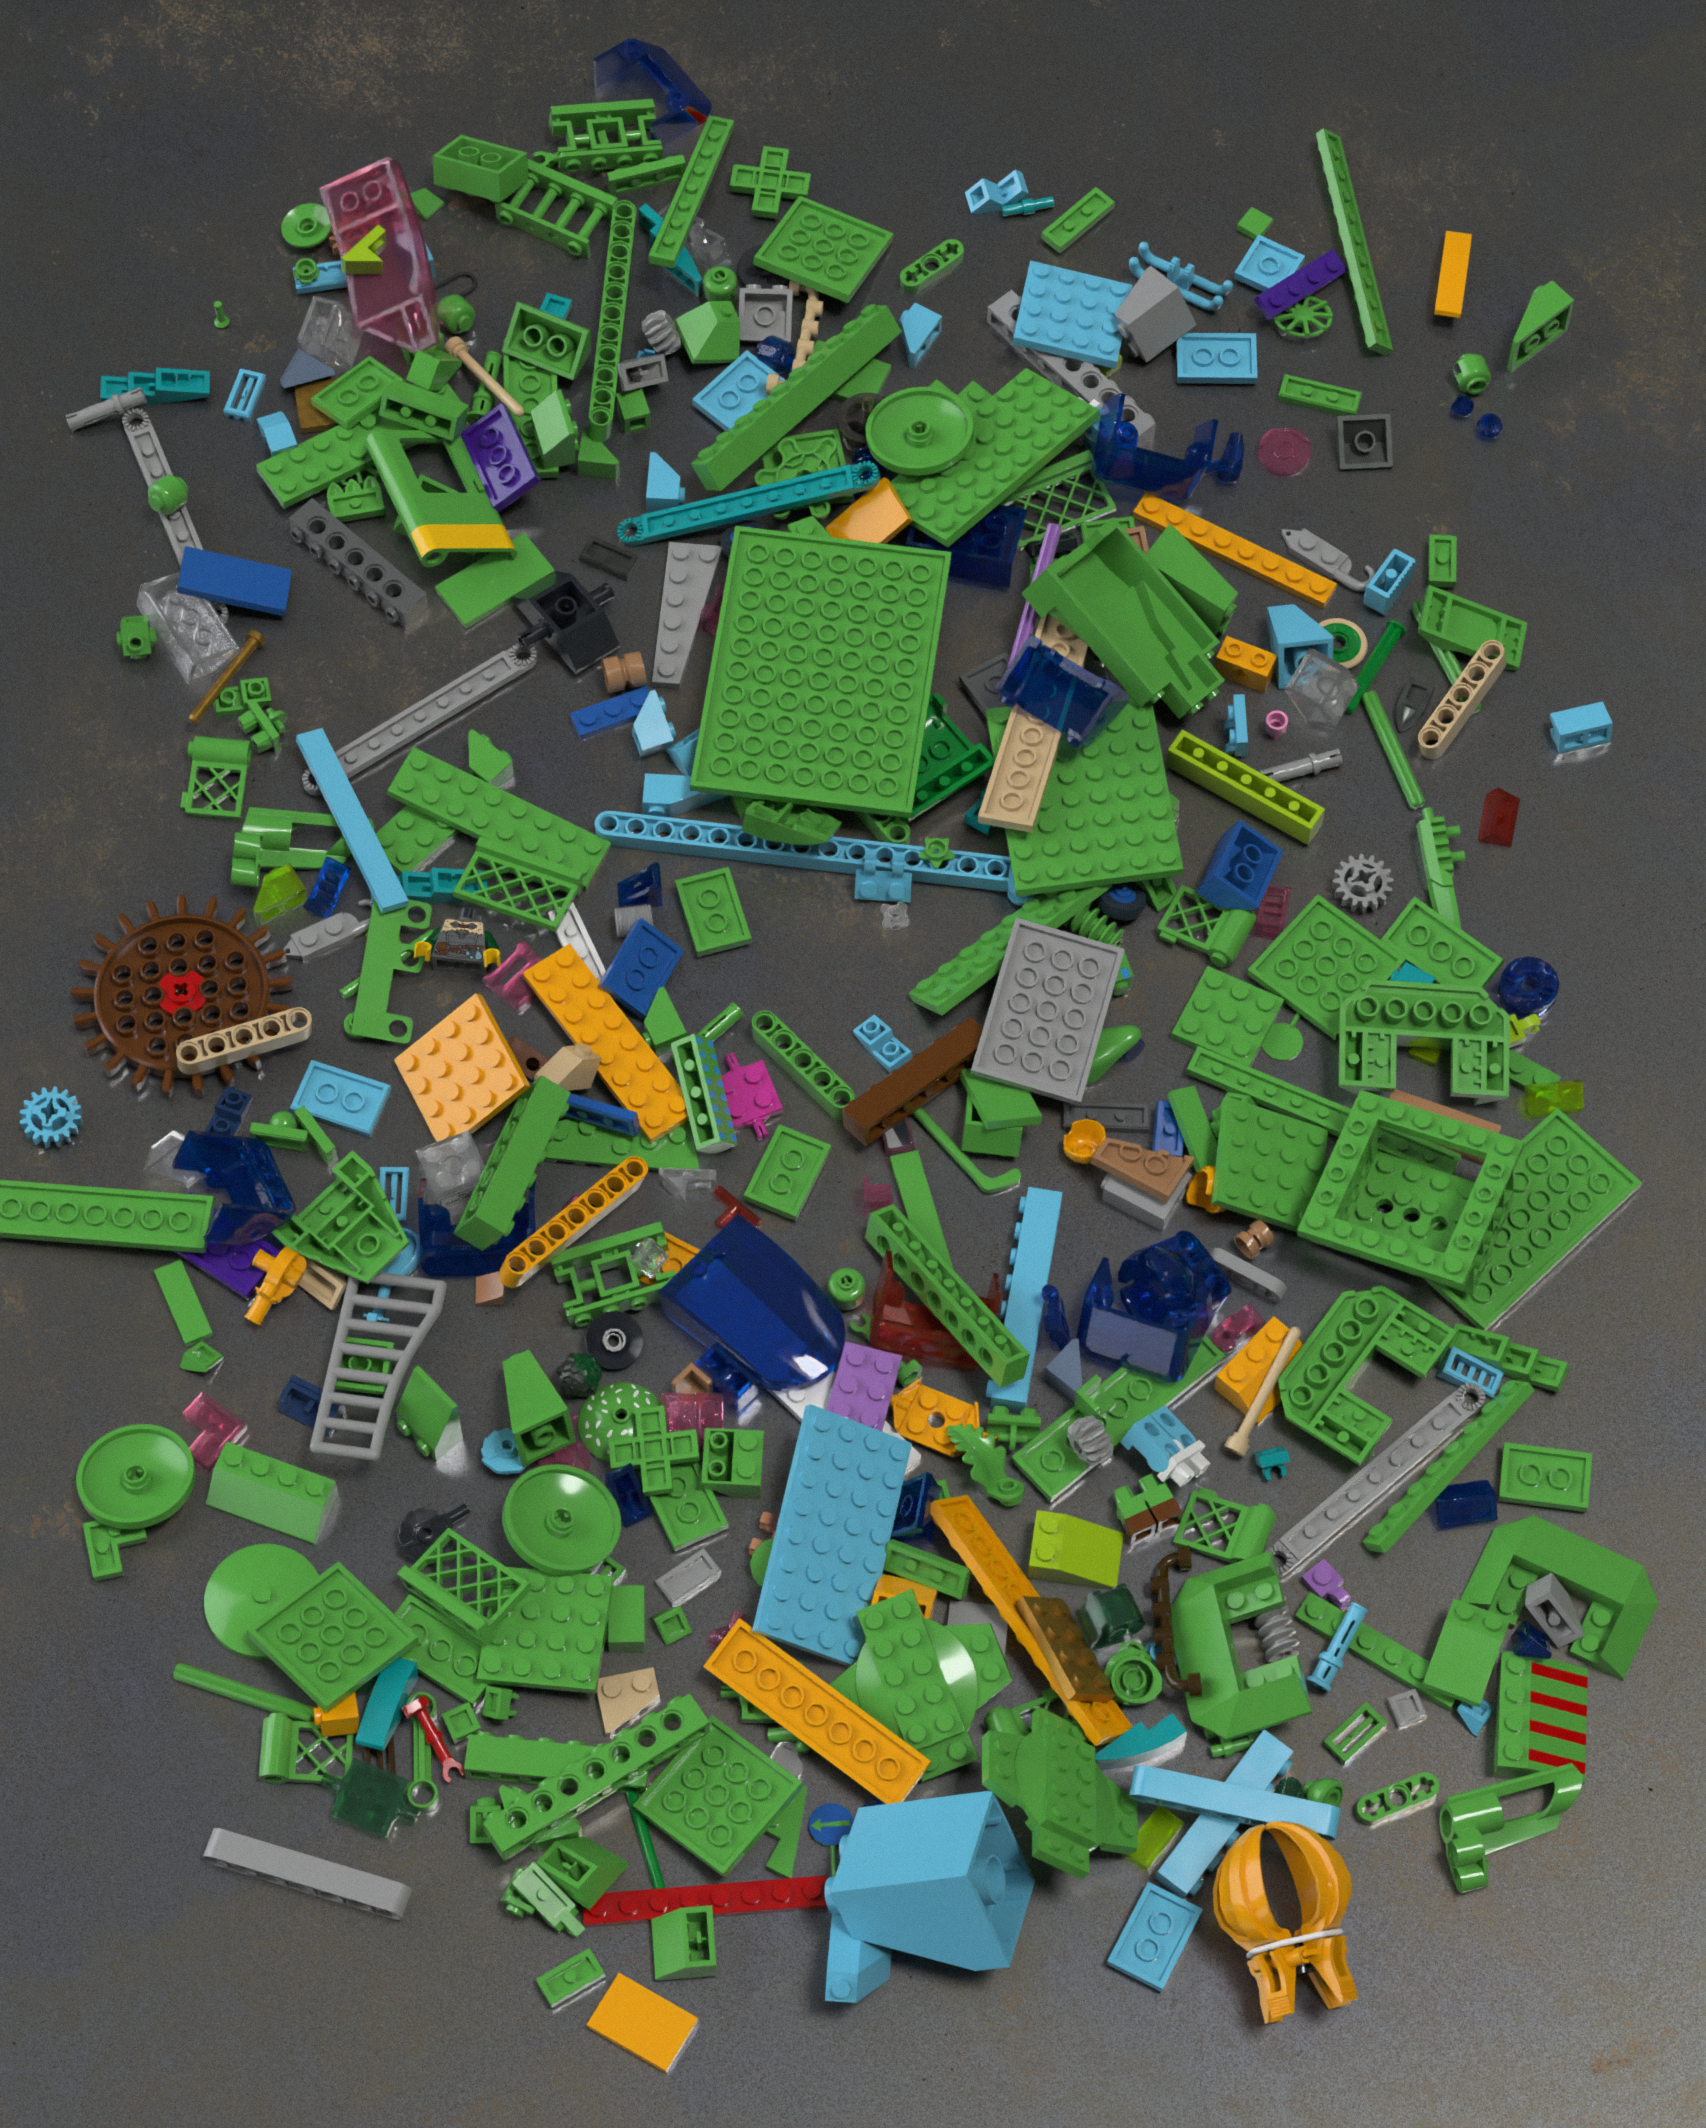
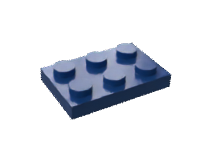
[598,918,684,1019]

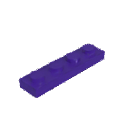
[1254,249,1348,321]

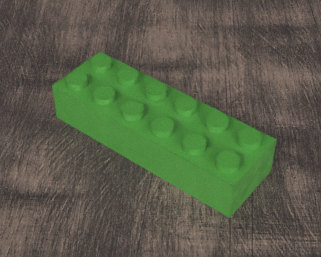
[453,1075,571,1251]

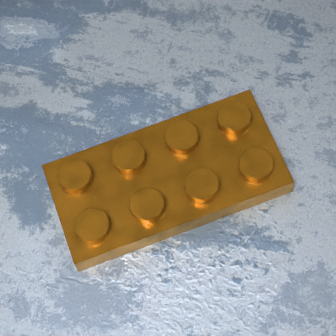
[1016,1596,1115,1702]

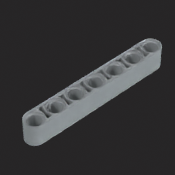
[202,1828,412,1920]

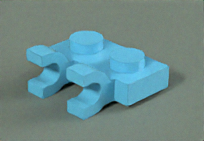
[1222,694,1248,758]
[855,851,912,903]

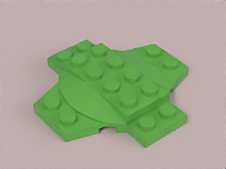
[829,1589,1013,1782]
[982,1707,1138,1880]

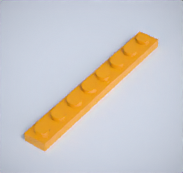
[1133,492,1337,609]

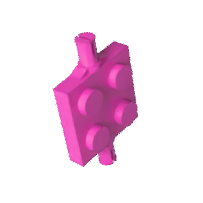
[721,1053,784,1141]

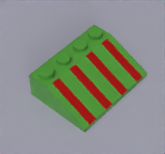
[1493,1651,1588,1785]

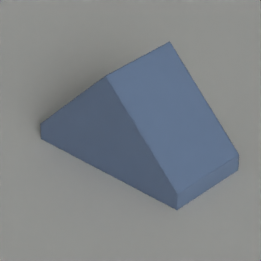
[280,348,335,388]
[1045,1339,1082,1403]

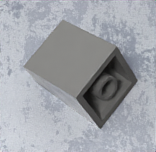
[1115,266,1196,362]

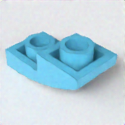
[853,1014,913,1073]

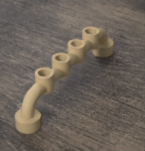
[766,280,824,395]

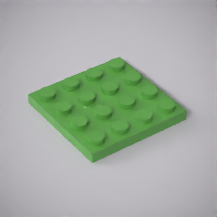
[753,196,894,303]
[1247,894,1406,1040]
[1211,1097,1328,1232]
[247,1561,418,1713]
[476,1567,614,1694]
[633,1715,804,1878]

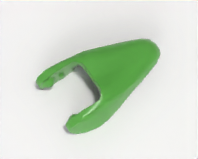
[1086,1025,1142,1085]

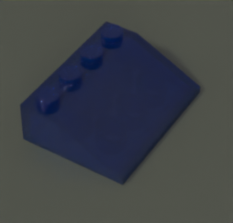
[906,504,1027,588]

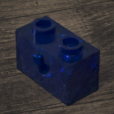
[695,1343,759,1413]

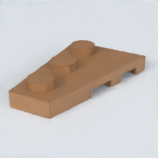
[1091,1137,1195,1203]

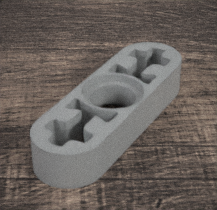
[1206,1248,1287,1302]

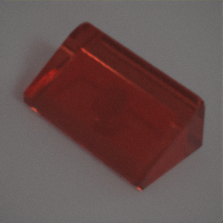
[1478,787,1520,847]

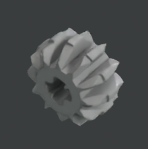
[642,310,683,356]
[1067,1415,1114,1467]

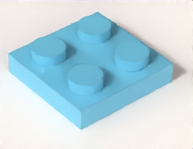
[1234,234,1305,292]

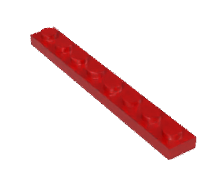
[583,1875,828,1928]

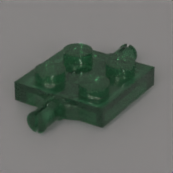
[321,1758,420,1838]

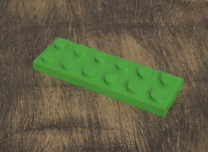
[503,338,559,478]

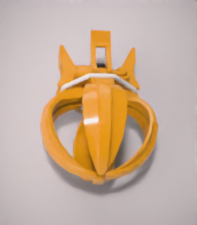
[1213,1821,1358,2024]

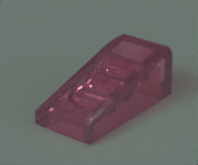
[1255,884,1291,940]

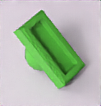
[250,1111,310,1152]

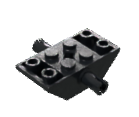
[511,571,620,674]

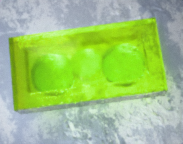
[1525,1079,1584,1115]

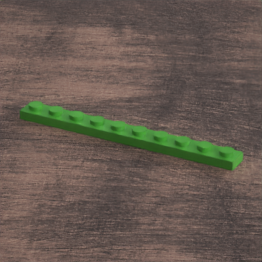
[1316,128,1393,356]
[1186,1046,1461,1175]

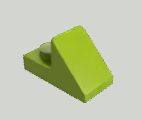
[341,224,386,274]

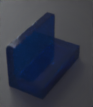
[1434,1480,1498,1529]

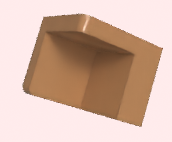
[671,1362,713,1414]

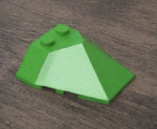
[269,1150,410,1284]

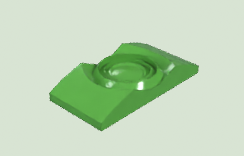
[1418,585,1527,671]

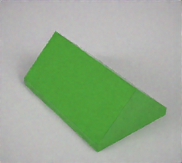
[502,301,592,380]

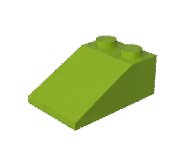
[1028,1510,1124,1590]

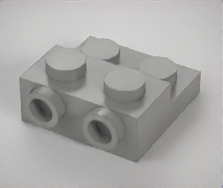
[739,284,793,344]

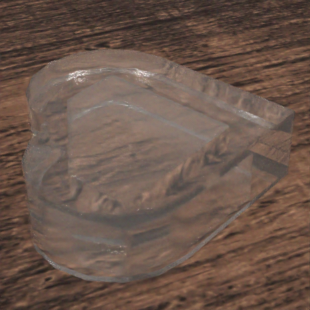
[770,1741,803,1779]

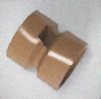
[602,651,647,693]

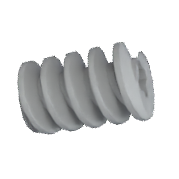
[1254,1595,1300,1663]

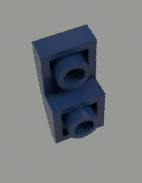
[203,1086,253,1150]

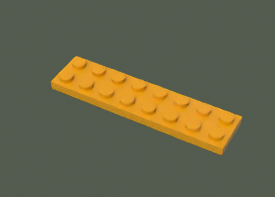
[523,943,689,1144]
[703,1618,932,1804]

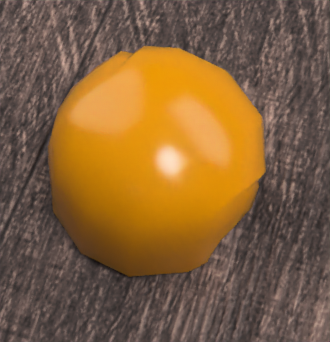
[1063,1119,1106,1164]

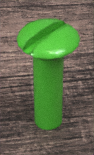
[214,301,229,328]

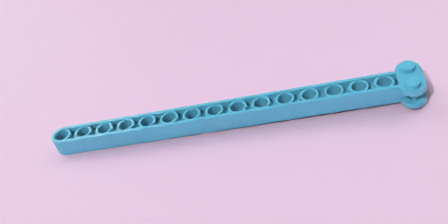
[595,811,1035,906]

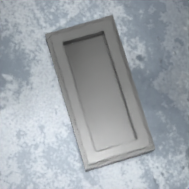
[655,1548,721,1607]

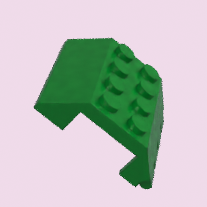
[902,692,996,822]

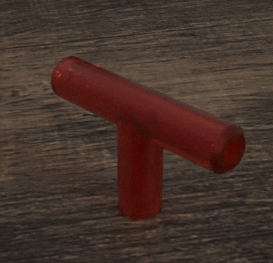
[714,1186,762,1229]

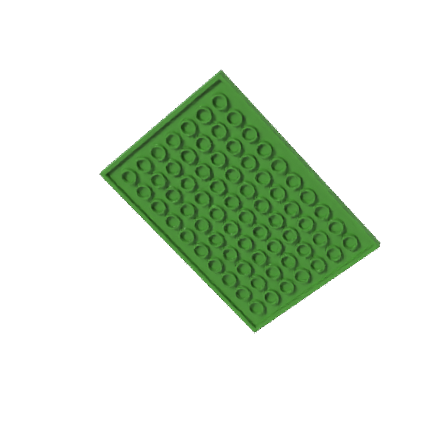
[690,526,952,818]

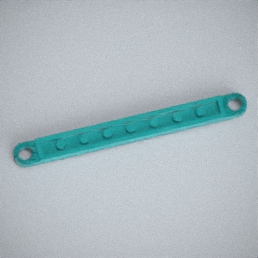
[617,461,880,547]

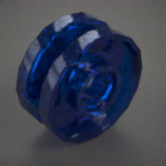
[1498,956,1560,1019]

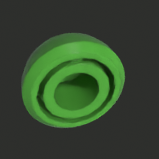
[1302,1778,1343,1807]

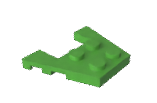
[764,1786,808,1879]

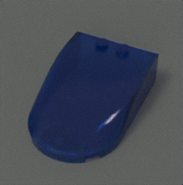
[658,1214,846,1391]

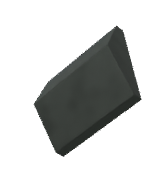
[1336,413,1393,470]

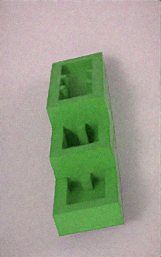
[1449,1323,1570,1393]

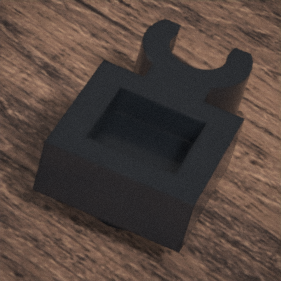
[1028,533,1078,556]

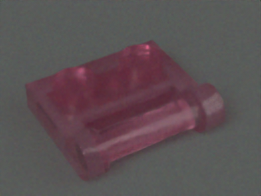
[482,941,543,1013]

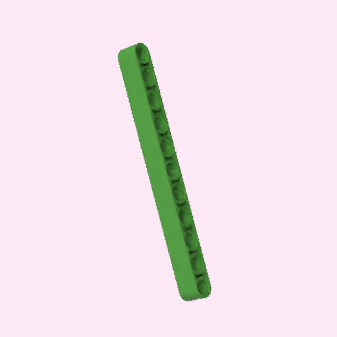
[587,200,636,442]

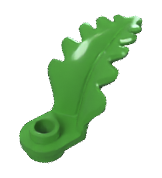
[946,1423,1025,1506]

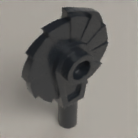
[397,1504,470,1562]

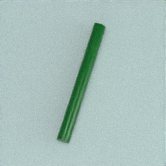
[625,1787,666,1889]

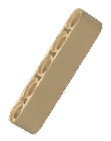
[1418,640,1506,759]
[176,1007,312,1075]

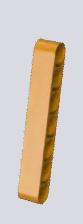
[498,1156,648,1288]

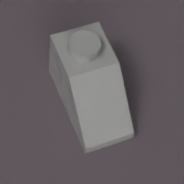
[1525,1573,1584,1648]

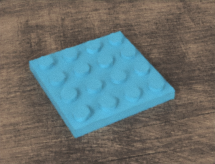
[1012,261,1133,369]

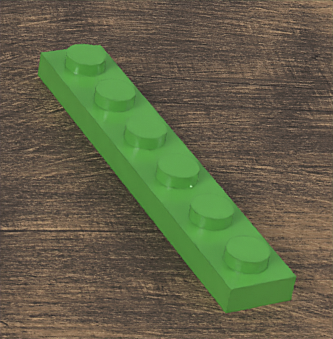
[1294,1592,1457,1711]

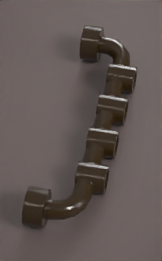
[1150,1545,1202,1698]

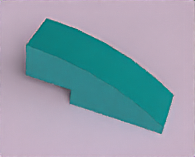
[356,1658,418,1751]
[1095,1713,1187,1770]

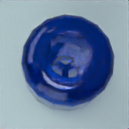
[756,335,796,374]

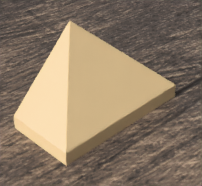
[299,1257,347,1310]

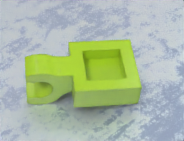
[1509,1014,1541,1048]

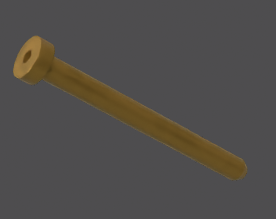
[189,630,266,724]

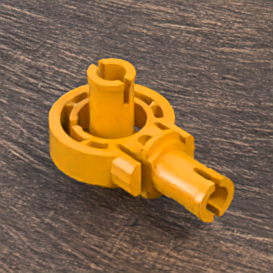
[244,1246,307,1326]

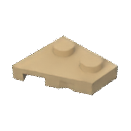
[597,1667,660,1737]

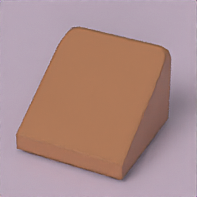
[476,1271,505,1306]

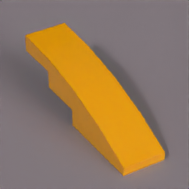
[1434,231,1472,318]

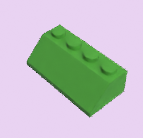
[206,1441,338,1545]

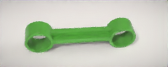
[406,1692,439,1813]

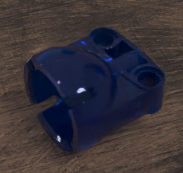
[1118,1230,1232,1330]

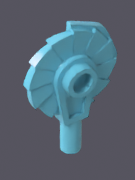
[481,1428,530,1475]

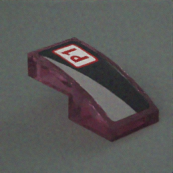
[881,1117,915,1156]

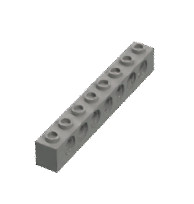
[987,290,1156,454]

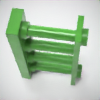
[495,159,618,259]

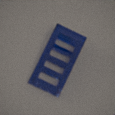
[303,856,352,919]

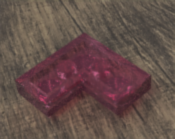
[183,1392,248,1472]

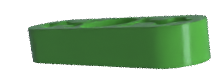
[900,239,964,294]
[1356,1772,1439,1826]

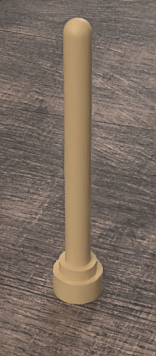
[444,336,524,417]
[1224,1327,1301,1457]

